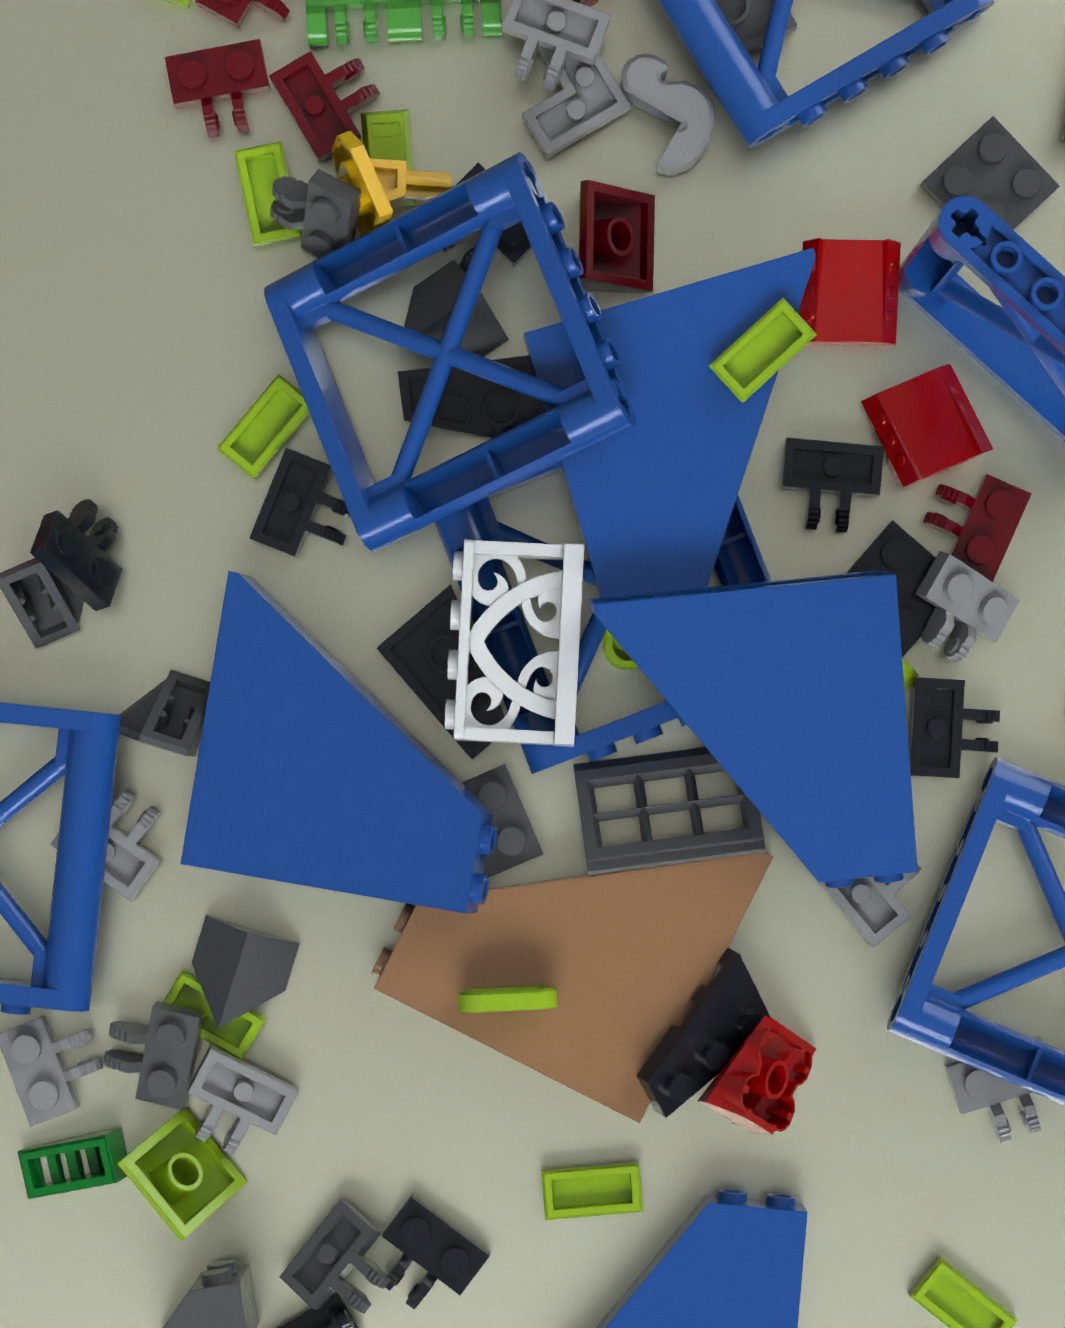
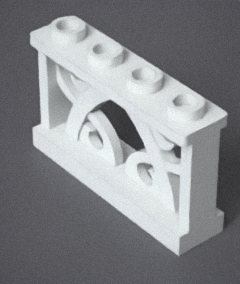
[445,539,584,747]

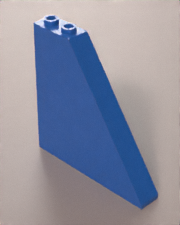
[523,248,816,598]
[589,570,918,888]
[180,571,497,914]
[596,1189,808,1328]

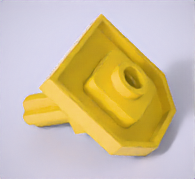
[331,131,452,236]

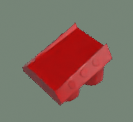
[799,238,901,346]
[861,364,993,487]
[697,1015,816,1135]

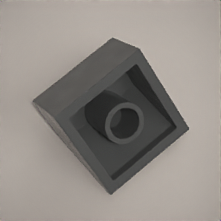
[162,1259,259,1328]

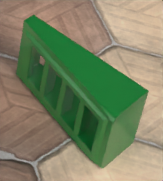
[17,1127,127,1199]

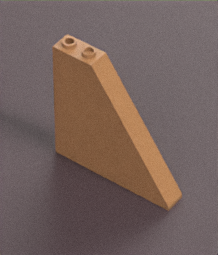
[371,853,773,1123]

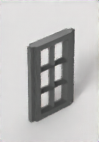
[573,747,765,876]

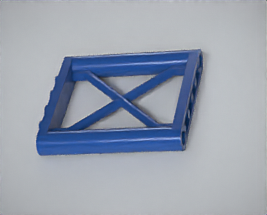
[657,0,994,149]
[264,152,636,552]
[899,196,1065,442]
[435,462,772,774]
[0,702,122,1015]
[887,757,1065,1105]

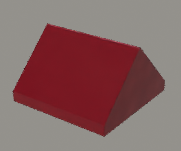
[578,180,655,293]

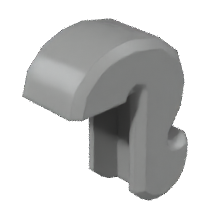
[621,54,715,176]

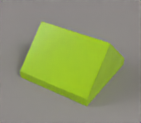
[117,1106,247,1242]

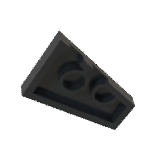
[398,355,545,438]
[377,584,505,760]
[636,948,771,1118]

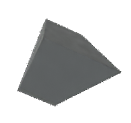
[399,260,509,357]
[0,558,84,648]
[119,670,210,756]
[191,915,300,1028]

